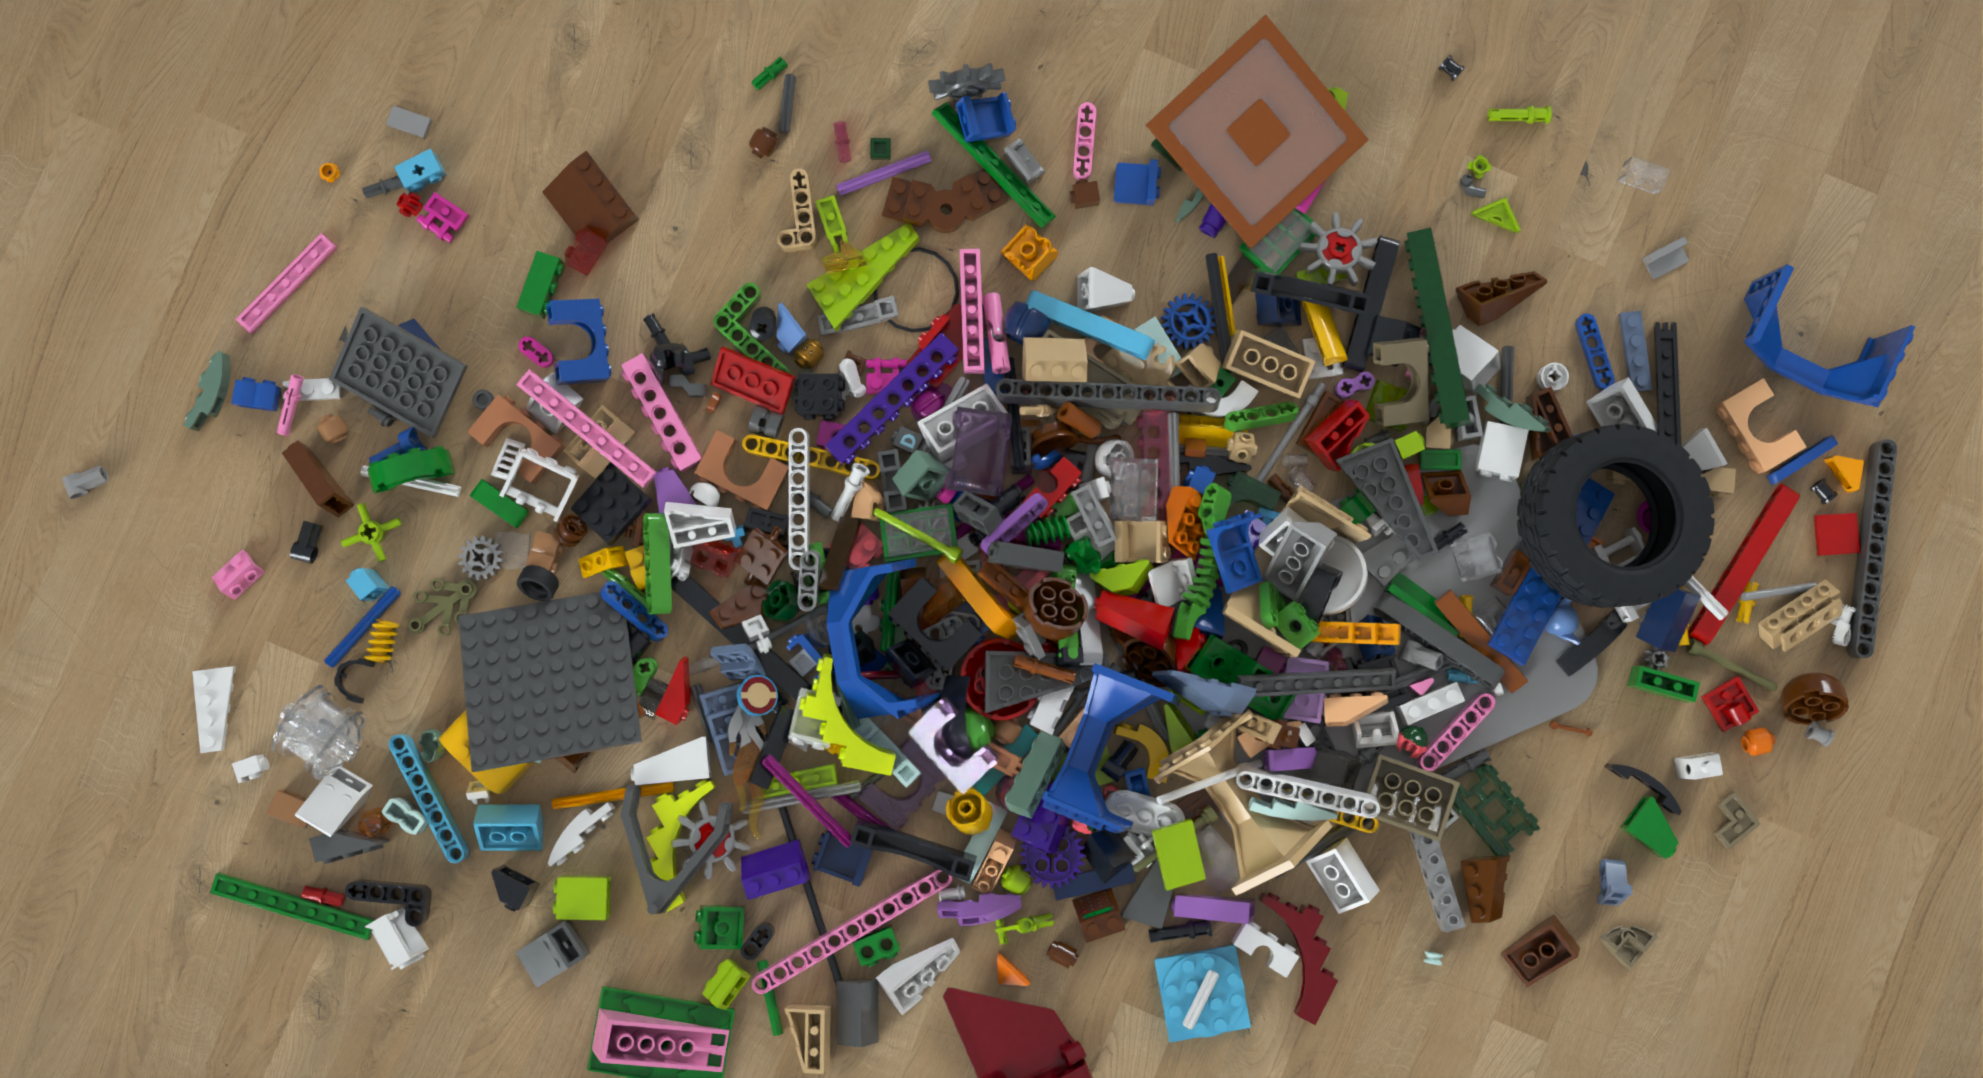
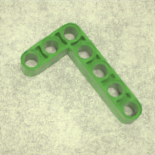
[713,283,792,375]

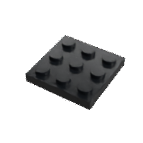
[570,463,652,546]

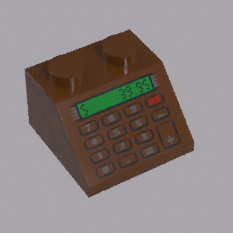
[1072,888,1126,943]

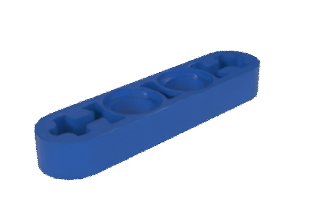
[1575,314,1615,390]
[1766,435,1838,485]
[600,581,668,642]

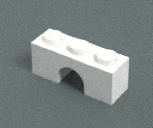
[1395,682,1465,725]
[1231,921,1299,978]

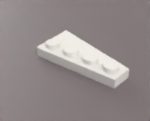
[192,666,237,753]

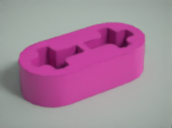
[518,336,555,368]
[936,481,957,504]

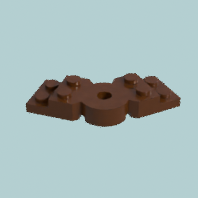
[882,168,1008,233]

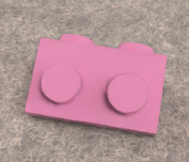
[212,549,264,600]

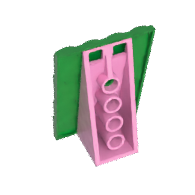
[587,986,735,1078]

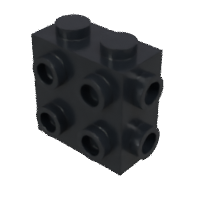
[795,374,845,420]

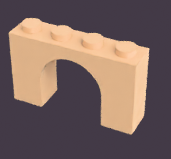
[1715,378,1806,474]

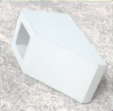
[1078,477,1112,502]

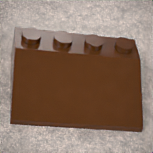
[542,151,639,255]

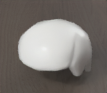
[689,483,720,507]

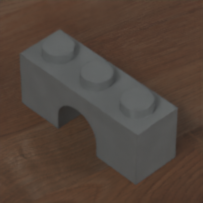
[877,449,908,513]

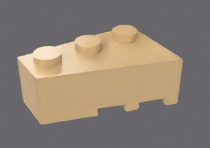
[784,1004,831,1074]

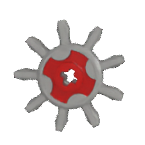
[1299,212,1378,287]
[671,800,751,879]

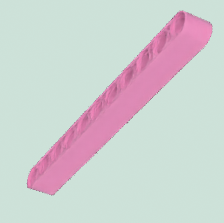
[752,868,952,994]

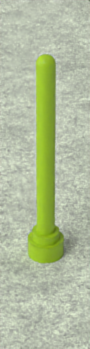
[873,508,963,564]

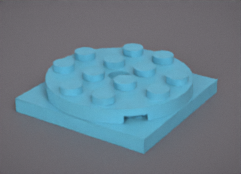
[1154,944,1251,1043]

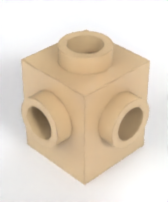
[1226,431,1257,464]

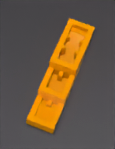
[1312,621,1401,645]

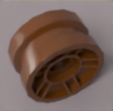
[554,514,587,547]

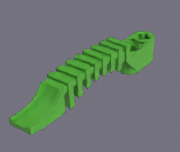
[1173,483,1231,640]

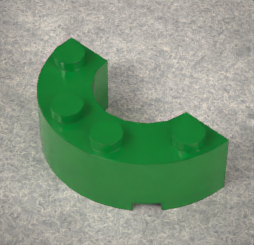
[367,446,455,494]

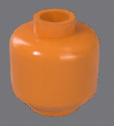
[1741,727,1776,756]

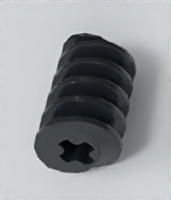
[749,307,776,340]

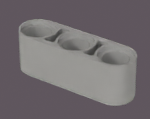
[798,549,821,611]

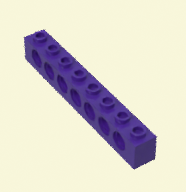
[825,332,959,466]

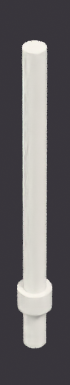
[1156,759,1263,805]

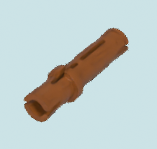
[1012,653,1076,684]

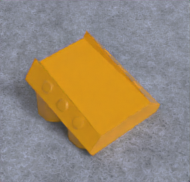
[1000,224,1058,281]

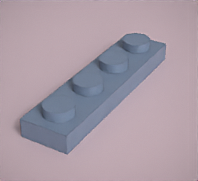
[1618,311,1653,392]

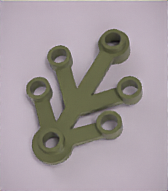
[408,579,478,636]

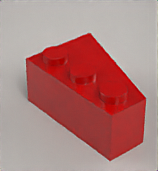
[1304,399,1370,472]

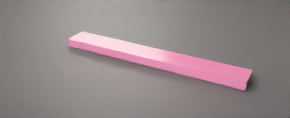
[516,369,657,488]

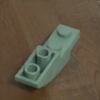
[183,350,231,432]
[1474,384,1552,432]

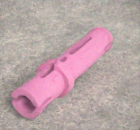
[276,374,304,436]

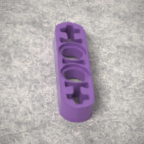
[981,493,1048,555]

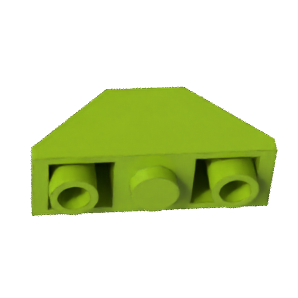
[1090,559,1154,596]

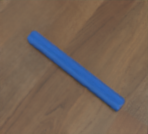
[324,586,401,667]

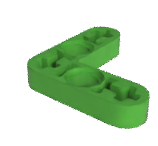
[1259,580,1295,630]

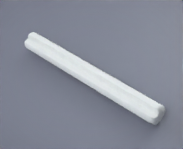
[361,465,461,497]

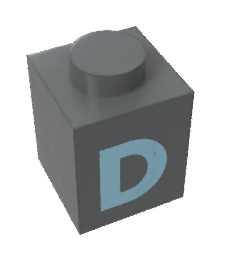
[891,426,924,455]

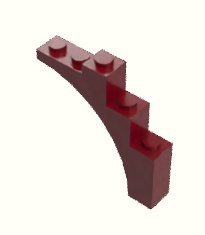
[1258,892,1338,1026]

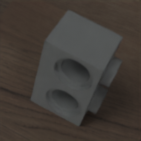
[953,490,1003,536]

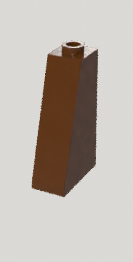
[282,440,354,518]

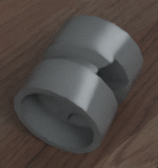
[748,406,784,439]

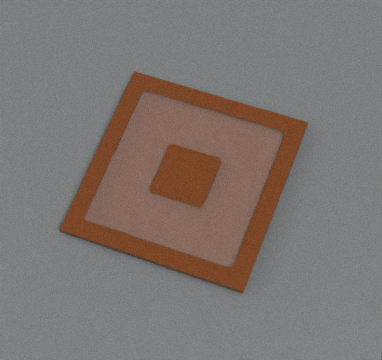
[1146,15,1369,249]

